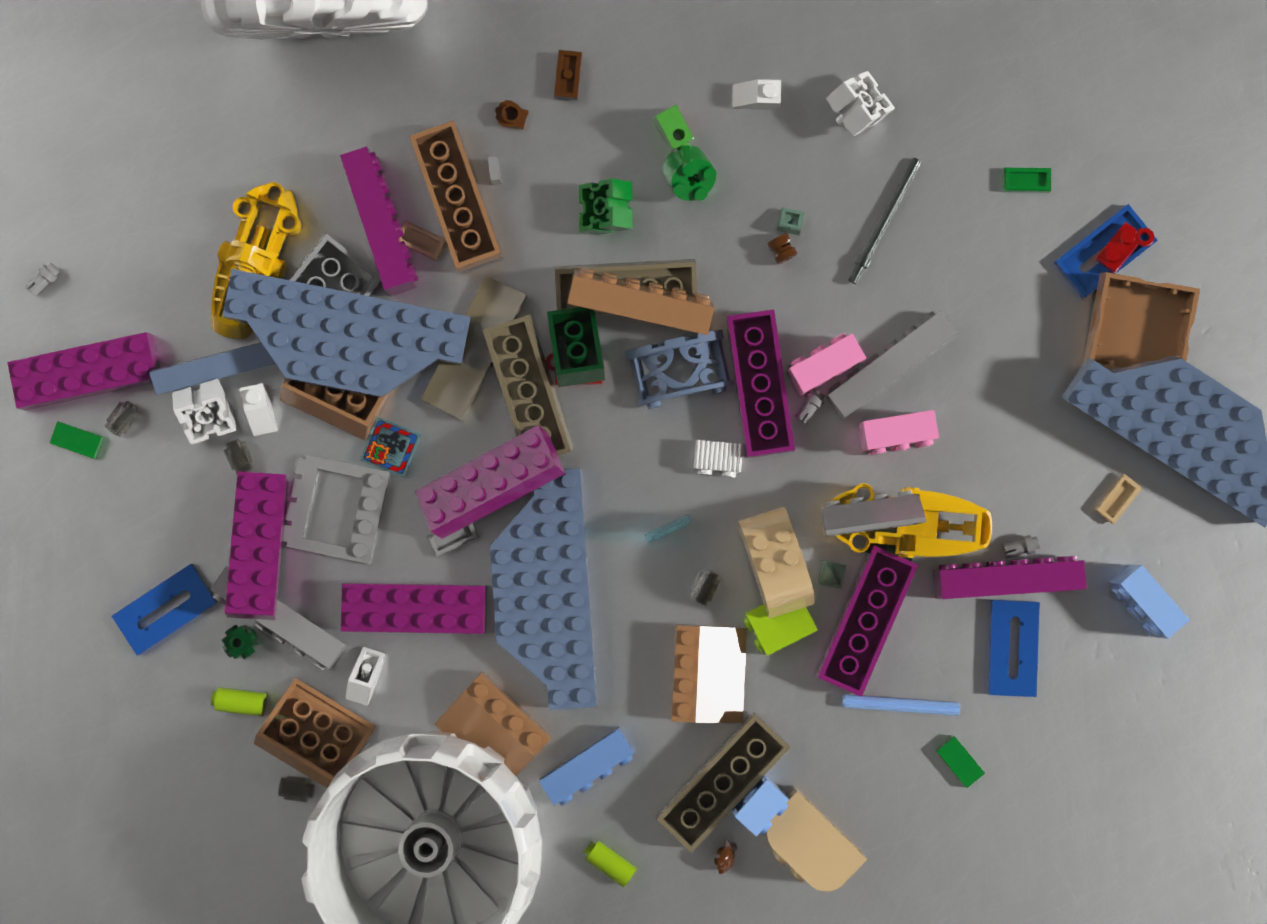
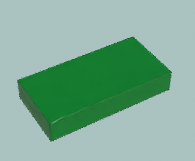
[1003,167,1051,193]
[49,421,104,459]
[935,736,985,788]

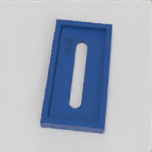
[1054,204,1158,299]
[112,564,218,656]
[988,600,1040,697]

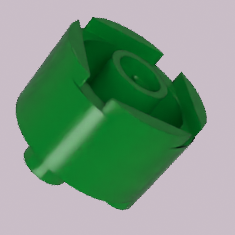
[662,145,717,201]

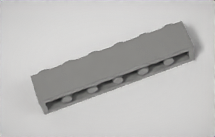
[826,311,958,419]
[210,566,347,671]

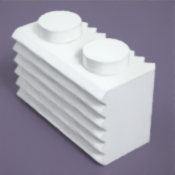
[693,440,743,477]

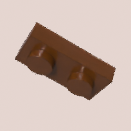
[554,50,582,100]

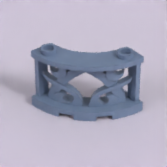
[625,330,734,409]

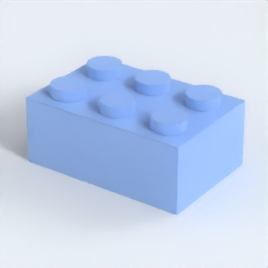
[1109,565,1190,639]
[732,775,789,837]

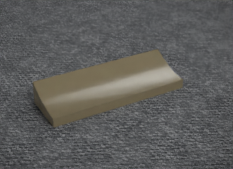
[555,259,697,314]
[421,275,528,421]
[482,314,574,455]

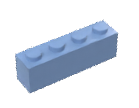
[539,727,635,806]

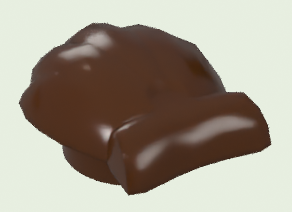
[495,100,529,130]
[714,840,737,874]

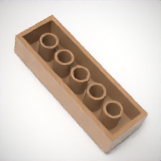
[409,120,503,273]
[567,267,715,335]

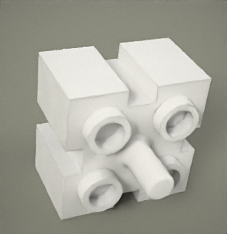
[826,71,895,136]
[172,379,236,444]

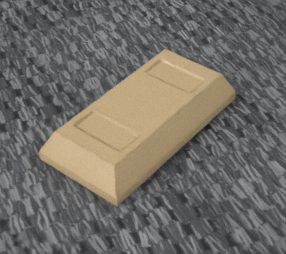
[400,220,446,261]
[1095,473,1142,525]

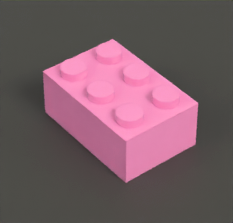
[786,333,866,397]
[858,410,939,456]

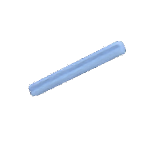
[842,694,960,716]

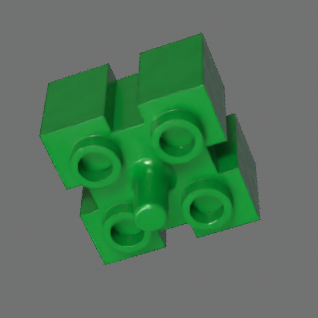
[579,178,633,235]

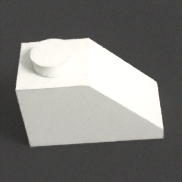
[732,79,781,110]
[239,383,278,436]
[345,647,385,706]

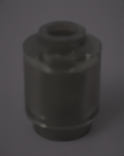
[104,401,139,437]
[223,439,254,475]
[690,569,721,606]
[278,776,315,802]

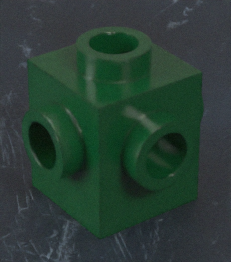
[221,624,260,660]

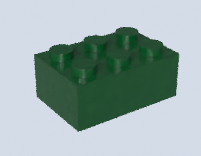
[547,307,605,387]

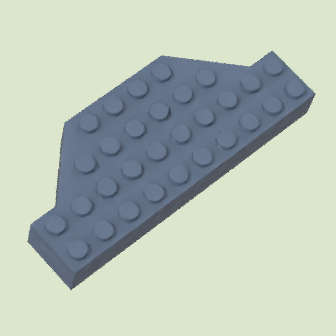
[223,269,470,398]
[1061,355,1267,528]
[490,468,597,710]

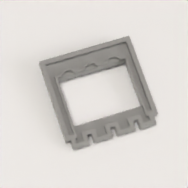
[282,455,391,564]

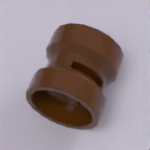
[767,233,798,265]

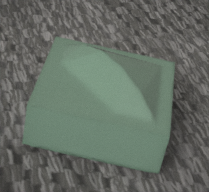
[777,207,805,236]
[818,560,846,589]

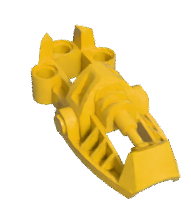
[211,182,302,340]
[831,483,992,558]

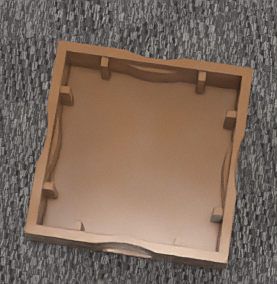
[1083,272,1200,370]

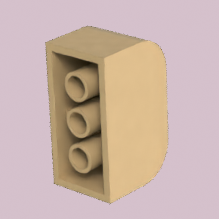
[738,507,814,619]
[765,786,867,892]

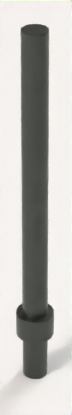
[848,158,921,284]

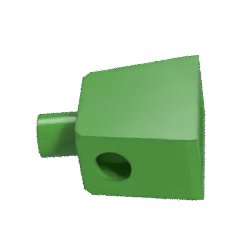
[652,104,694,152]

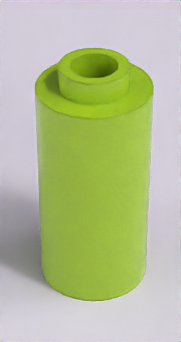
[211,687,267,717]
[583,840,637,888]

